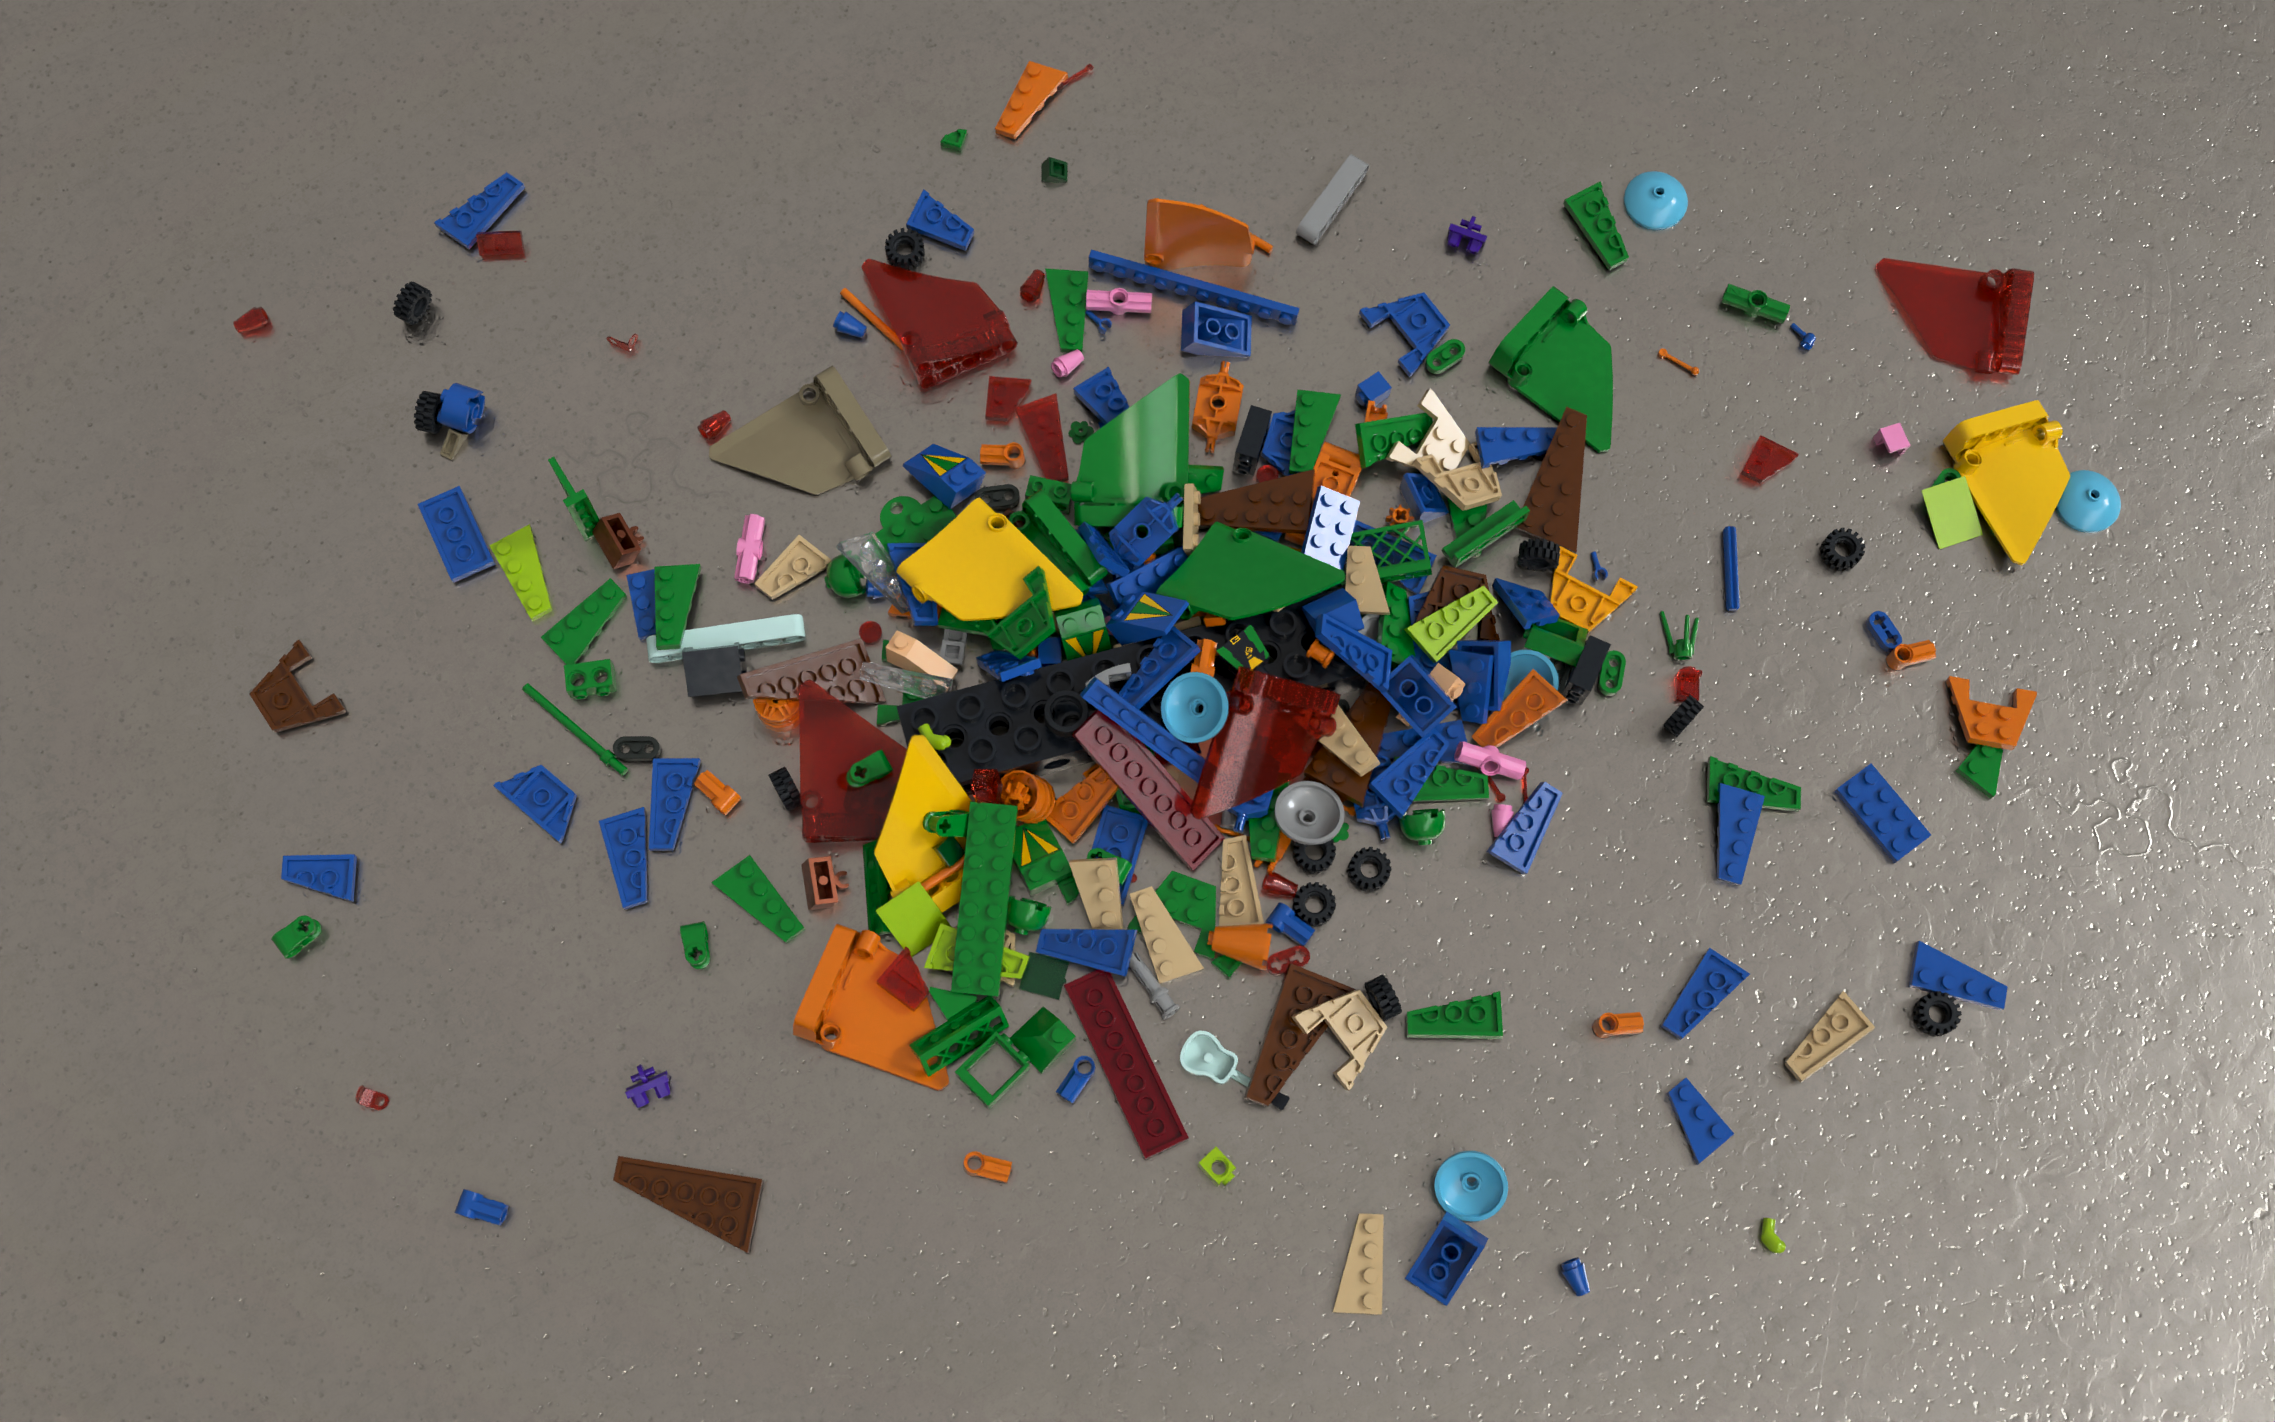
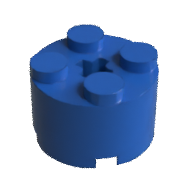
[437,383,485,434]

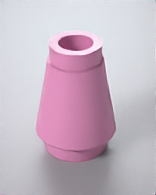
[1051,349,1084,378]
[1491,804,1514,838]

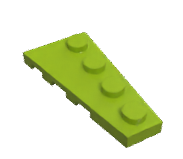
[1404,586,1498,663]

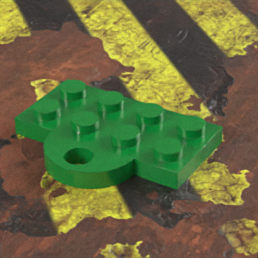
[864,496,957,577]

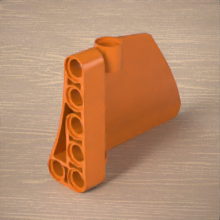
[1144,198,1256,271]
[793,924,949,1091]

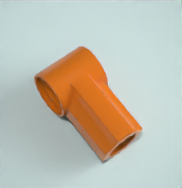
[980,442,1025,469]
[1191,639,1217,678]
[1886,640,1936,670]
[694,770,742,816]
[1593,1012,1644,1038]
[963,1151,1012,1183]

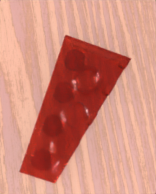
[1015,393,1069,482]

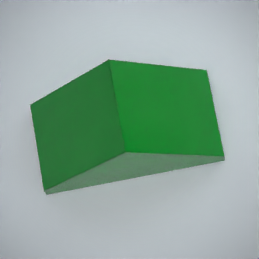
[929,987,978,1021]

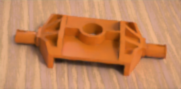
[1192,361,1244,453]

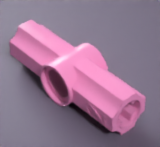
[1086,288,1152,315]
[734,514,765,584]
[1454,741,1526,780]

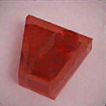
[985,376,1032,422]
[1740,435,1799,484]
[877,947,929,1012]

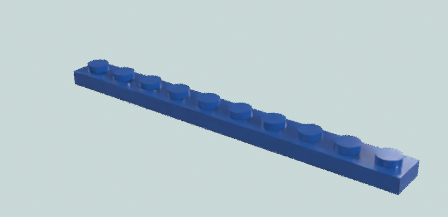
[1089,249,1300,325]

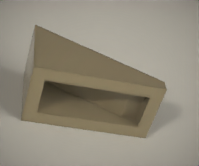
[440,429,469,460]

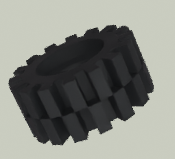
[885,228,925,271]
[393,281,432,325]
[414,391,443,434]
[1820,528,1865,571]
[1518,539,1560,571]
[1663,695,1704,737]
[768,766,804,812]
[1293,839,1336,874]
[1348,847,1391,892]
[1292,882,1336,927]
[1364,975,1402,1021]
[1913,991,1962,1036]

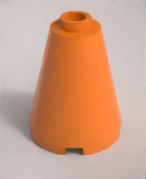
[1207,923,1273,971]

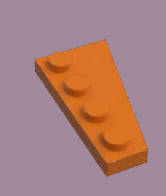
[995,61,1068,139]

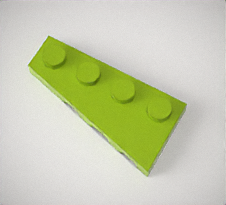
[489,524,553,622]
[924,923,1030,979]

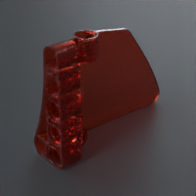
[1875,258,2034,375]
[862,259,1018,389]
[1190,666,1341,820]
[799,679,907,843]

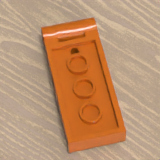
[1285,441,1362,546]

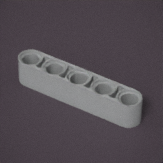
[1296,154,1370,245]

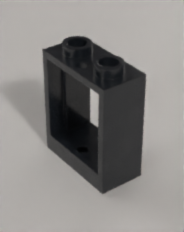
[1233,405,1272,476]
[1562,635,1611,705]

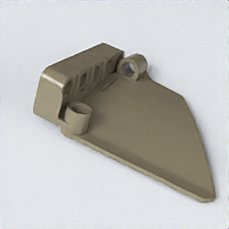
[709,365,892,495]

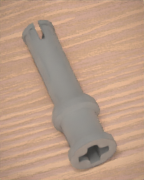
[1129,952,1180,1020]

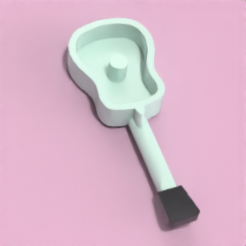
[1180,1031,1290,1110]

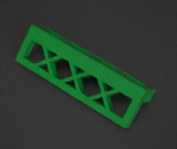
[1442,500,1530,568]
[862,840,892,936]
[909,996,1009,1077]

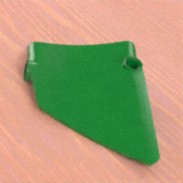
[1488,286,1613,452]
[1071,373,1190,527]
[1009,489,1108,612]
[1156,522,1345,620]

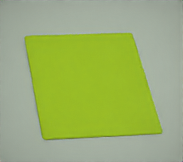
[1922,476,1983,549]
[876,882,952,958]

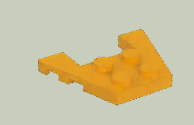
[1549,546,1638,635]

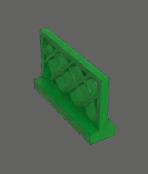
[548,457,600,541]
[1341,520,1432,589]

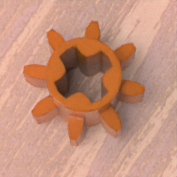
[1385,504,1414,532]
[1000,782,1031,810]

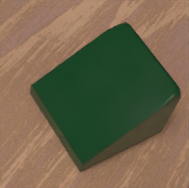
[1041,157,1068,183]
[933,836,965,868]

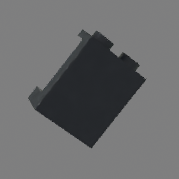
[682,642,747,697]

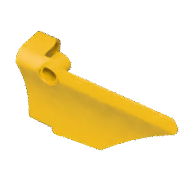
[1942,400,2070,565]
[896,497,1083,621]
[874,735,972,913]

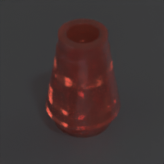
[1020,269,1045,303]
[233,307,270,334]
[697,410,731,441]
[1262,872,1298,898]

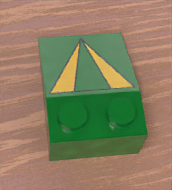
[1053,598,1112,661]
[1013,819,1073,897]

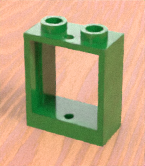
[1523,618,1588,667]
[955,1031,1030,1109]

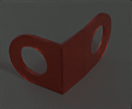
[606,334,638,352]
[355,1085,389,1110]

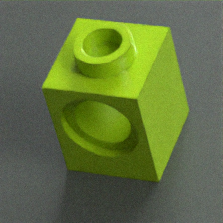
[1197,1147,1236,1187]

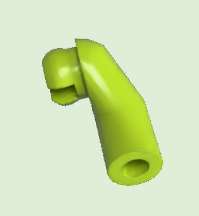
[918,723,951,750]
[1761,1218,1786,1254]

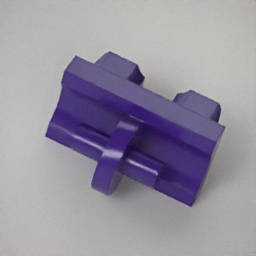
[1448,216,1487,255]
[625,1064,670,1108]

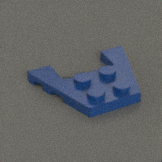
[1359,292,1450,377]

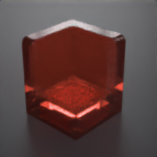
[971,769,1003,804]

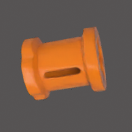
[1306,639,1335,668]

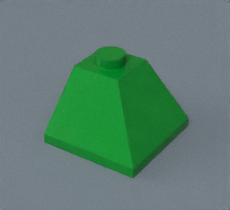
[1010,1007,1076,1074]

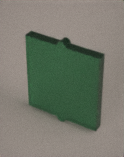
[1019,952,1069,1000]

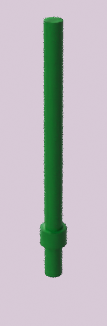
[522,683,628,776]

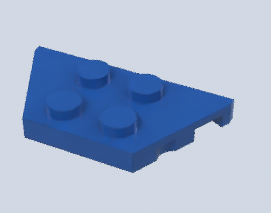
[1261,410,1295,476]
[1492,578,1560,629]
[493,765,577,844]

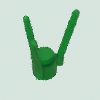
[1660,611,1699,660]

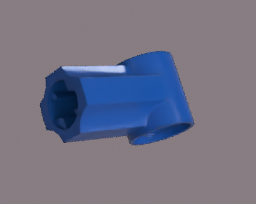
[1265,902,1315,947]
[1056,1056,1096,1104]
[454,1189,508,1226]

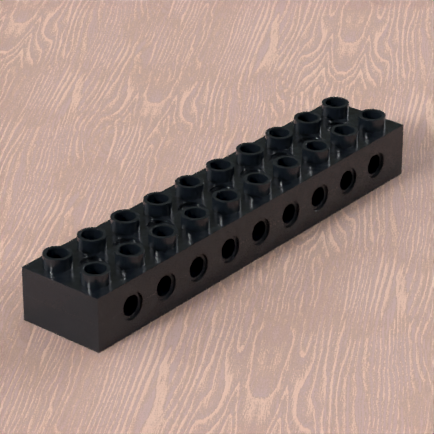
[896,588,1366,796]

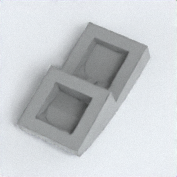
[940,629,968,665]
[1085,663,1131,687]

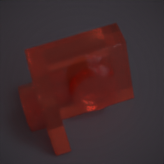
[1674,666,1702,702]

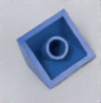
[1399,473,1449,523]
[1301,588,1364,647]

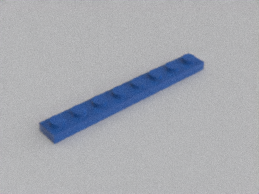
[1080,676,1235,799]

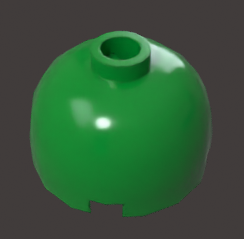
[825,551,866,598]
[1399,809,1446,845]
[1007,895,1052,935]

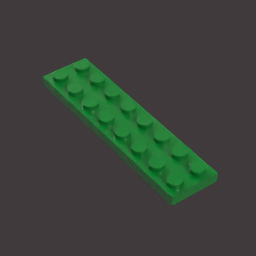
[951,801,1018,996]

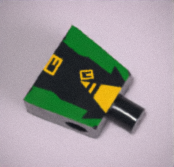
[1215,625,1271,684]

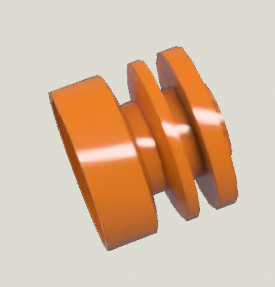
[753,699,806,732]
[995,770,1055,824]

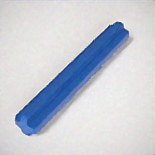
[1723,526,1740,611]

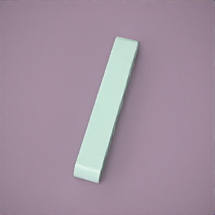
[646,614,806,663]

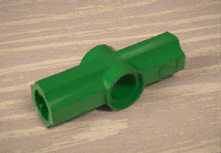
[1721,283,1790,324]

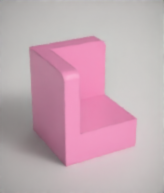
[1873,423,1910,455]

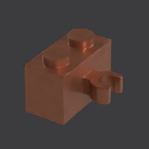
[592,513,644,569]
[801,856,849,910]

